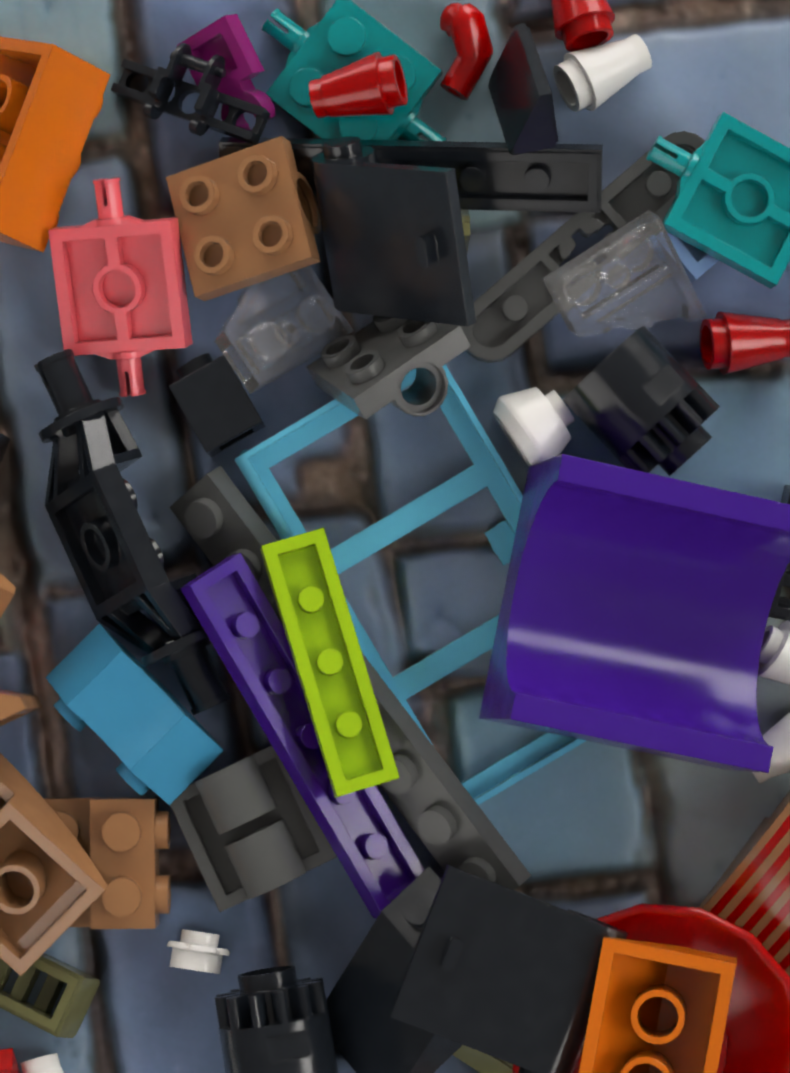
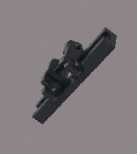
[111,43,270,145]

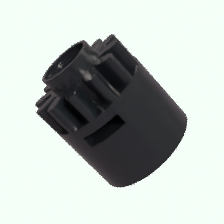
[563,325,720,476]
[215,966,338,1073]

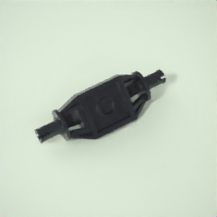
[34,349,231,715]

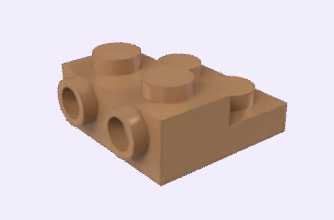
[43,797,171,929]

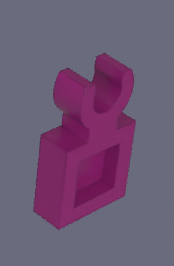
[177,14,275,131]

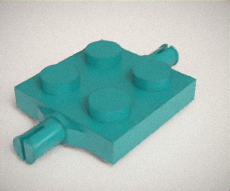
[262,0,447,141]
[646,112,790,289]

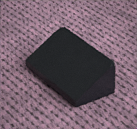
[488,23,558,155]

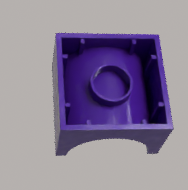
[479,454,790,773]

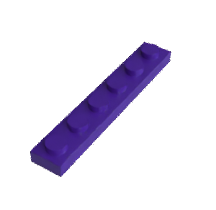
[180,553,425,918]

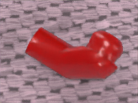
[440,2,493,100]

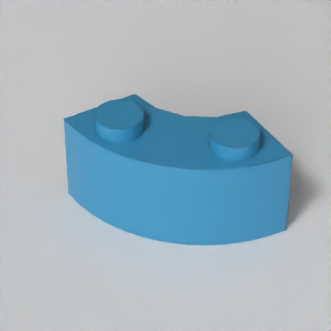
[45,623,224,805]

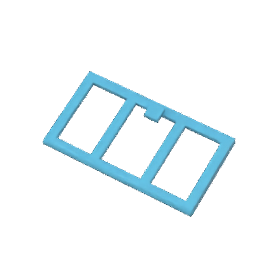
[234,364,586,805]

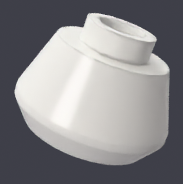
[493,387,575,467]

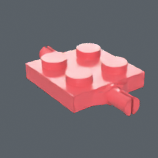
[48,177,193,397]

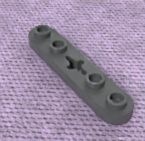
[460,131,705,363]

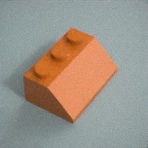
[0,36,110,253]
[579,936,737,1073]

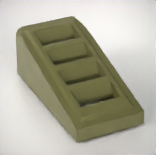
[0,953,100,1038]

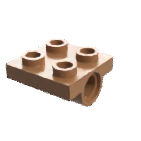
[166,136,321,301]

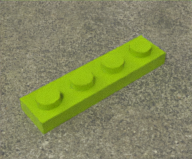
[260,528,400,798]

